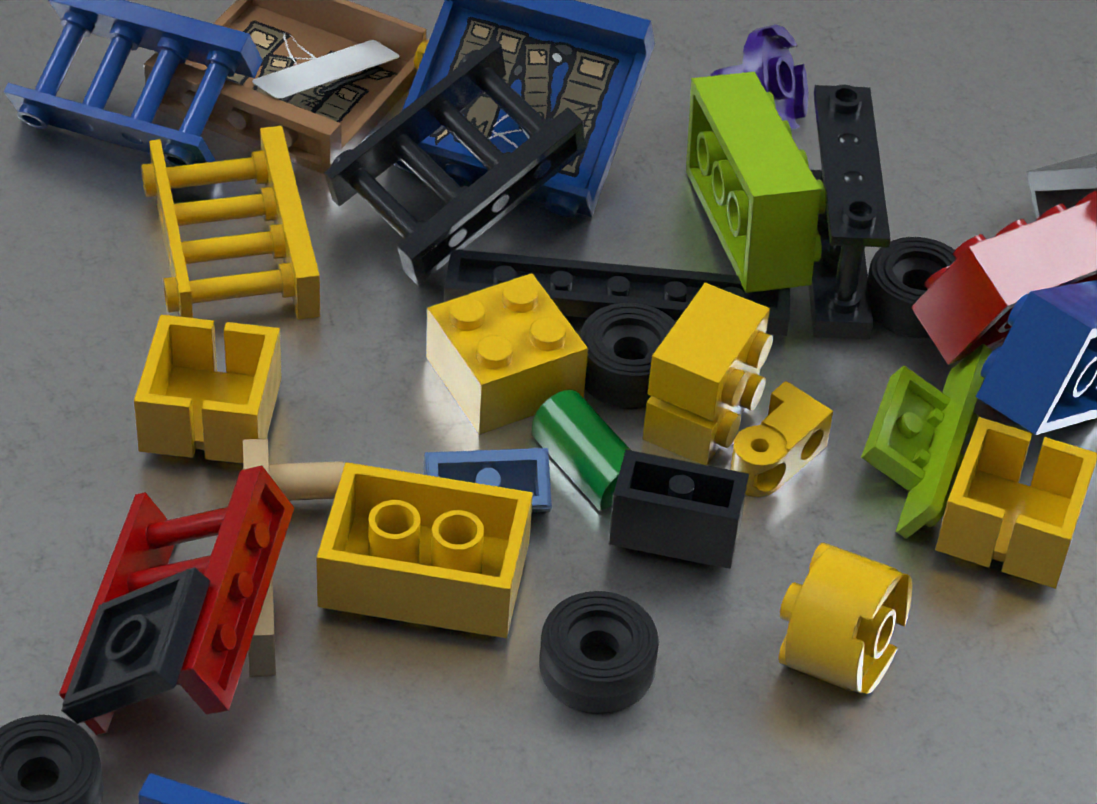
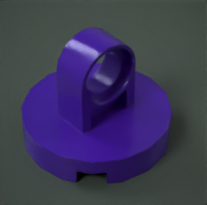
[710,24,809,130]

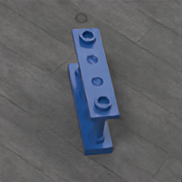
[4,0,263,166]

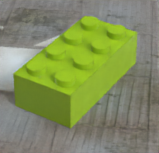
[686,72,826,293]

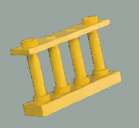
[141,126,320,320]

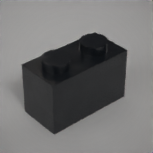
[608,449,749,569]

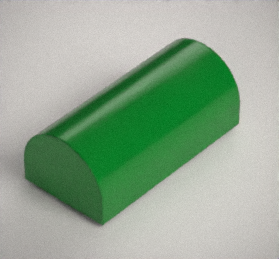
[531,390,631,511]

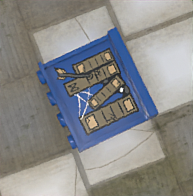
[394,0,655,218]

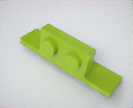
[861,344,993,539]

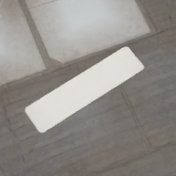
[252,40,399,99]

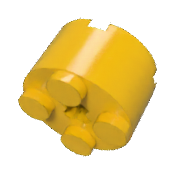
[778,542,912,694]

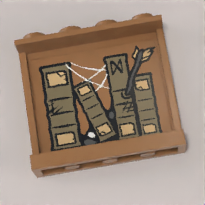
[144,0,426,175]

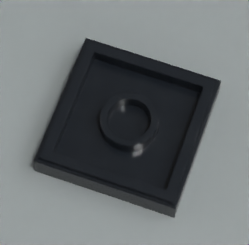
[61,567,211,724]

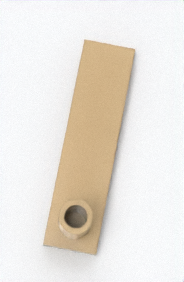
[243,439,344,677]

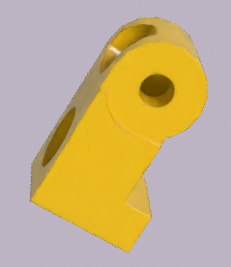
[730,381,833,497]

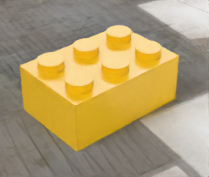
[316,462,533,638]

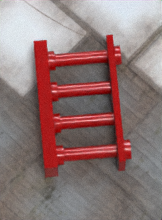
[59,465,294,735]

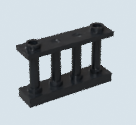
[324,38,586,286]
[808,85,891,339]

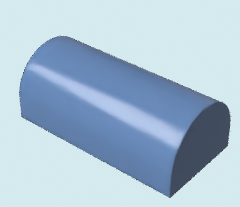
[423,448,552,513]

